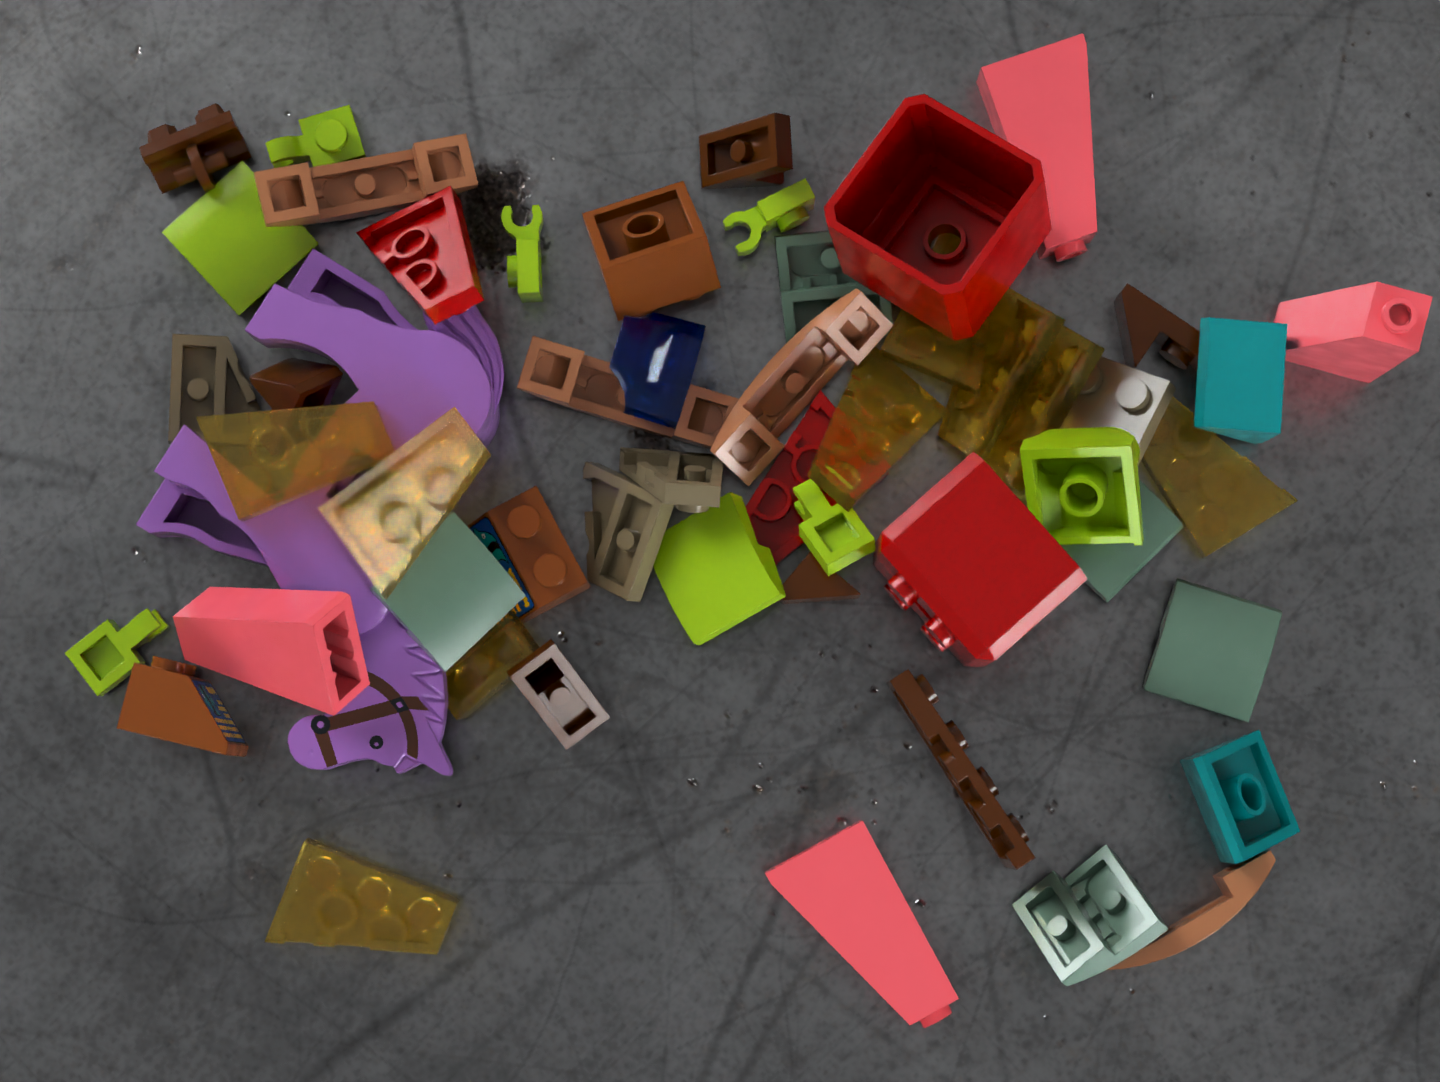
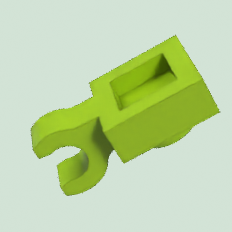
[265,104,366,168]
[723,178,815,256]
[501,205,544,303]
[793,478,876,576]
[65,608,169,696]

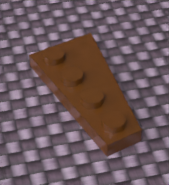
[886,669,1036,870]

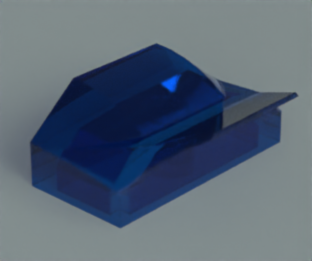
[609,312,706,429]

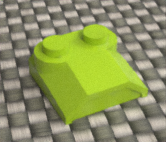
[1020,427,1144,546]

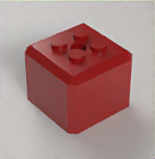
[824,94,1052,341]
[873,451,1087,667]

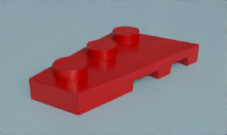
[356,186,484,324]
[745,390,889,566]

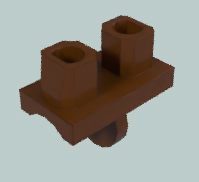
[139,103,252,194]

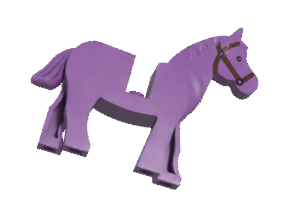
[136,248,504,776]

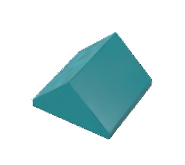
[1194,317,1287,444]
[1180,730,1301,864]

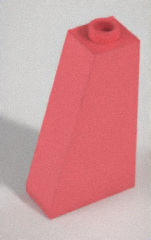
[976,33,1097,262]
[1274,281,1433,383]
[173,587,370,716]
[765,820,959,1028]

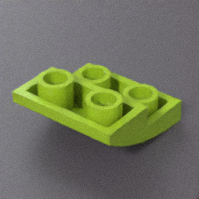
[162,160,319,316]
[653,492,786,646]

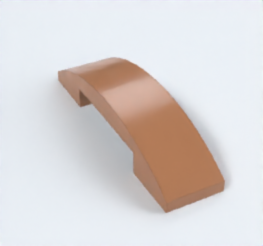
[254,133,478,227]
[710,288,894,487]
[517,336,739,449]
[1107,850,1276,970]

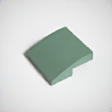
[774,230,894,343]
[1061,479,1184,603]
[370,511,526,672]
[1143,578,1282,722]
[1012,845,1169,986]

